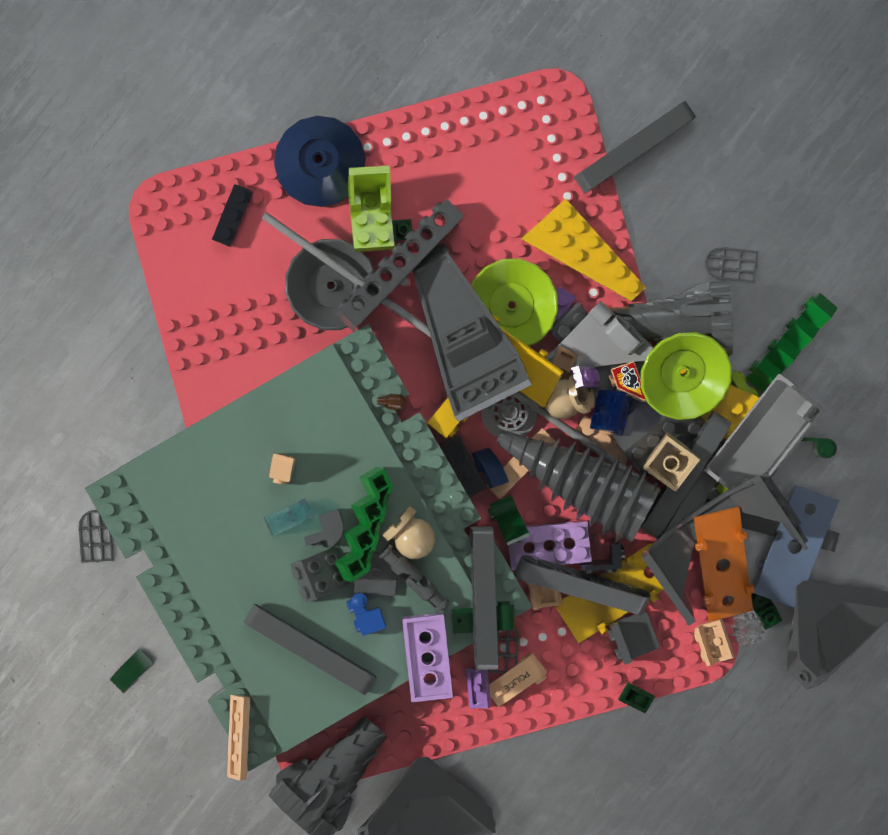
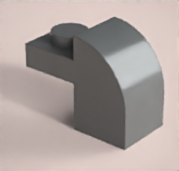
[304,509,344,548]

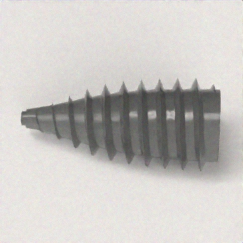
[497,431,661,543]

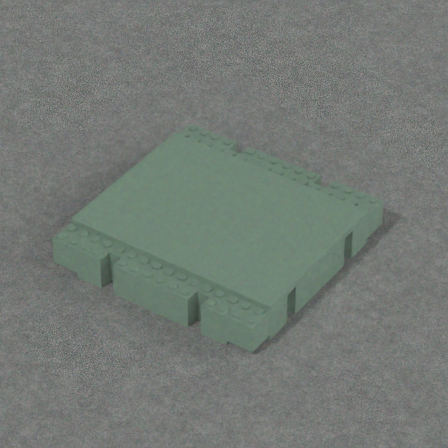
[85,324,532,771]

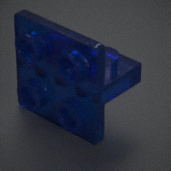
[590,390,632,436]

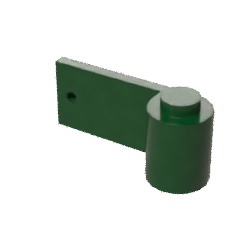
[801,437,837,458]
[487,495,530,545]
[451,601,516,634]

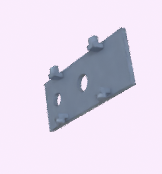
[754,485,839,608]

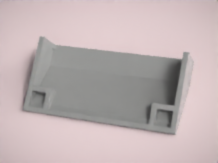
[704,374,825,489]

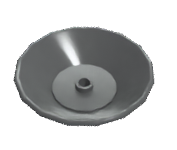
[285,239,375,330]

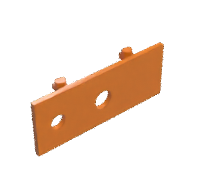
[693,506,755,622]

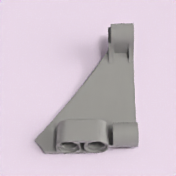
[547,301,653,371]

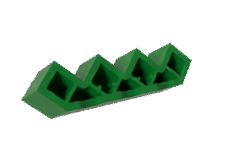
[746,293,838,393]
[335,467,394,582]

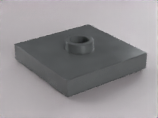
[354,552,397,596]

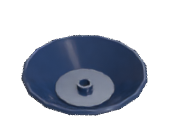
[274,115,366,207]

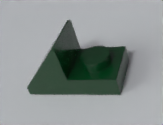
[618,680,656,714]

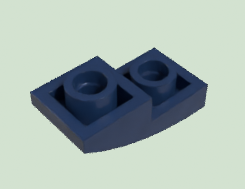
[471,448,509,489]

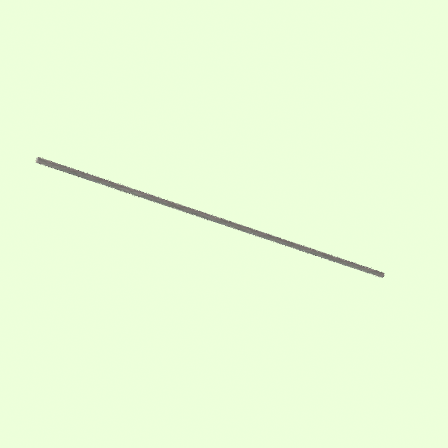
[262,212,661,497]

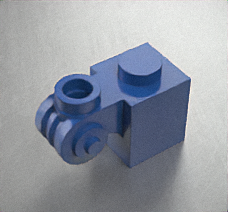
[346,593,387,636]

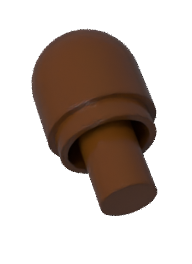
[377,393,406,410]

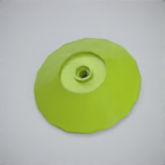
[471,258,558,347]
[641,332,732,420]

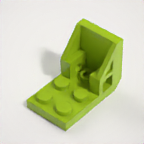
[348,165,395,252]

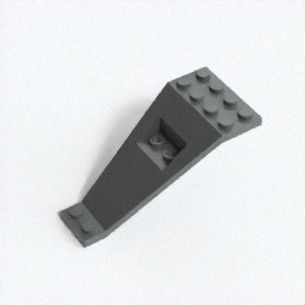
[413,243,532,421]
[550,302,703,477]

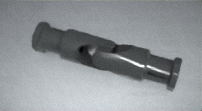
[378,543,449,613]

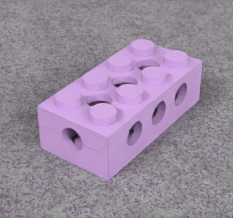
[508,520,592,570]
[402,612,453,702]

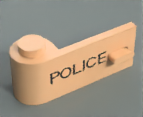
[489,652,547,707]

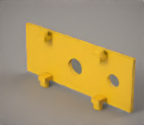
[493,315,564,408]
[555,542,664,643]

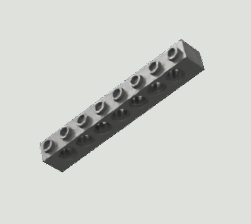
[336,199,465,332]

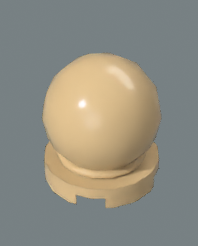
[545,375,595,419]
[383,507,436,559]

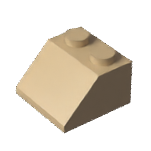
[643,432,700,492]

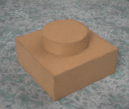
[552,346,578,374]

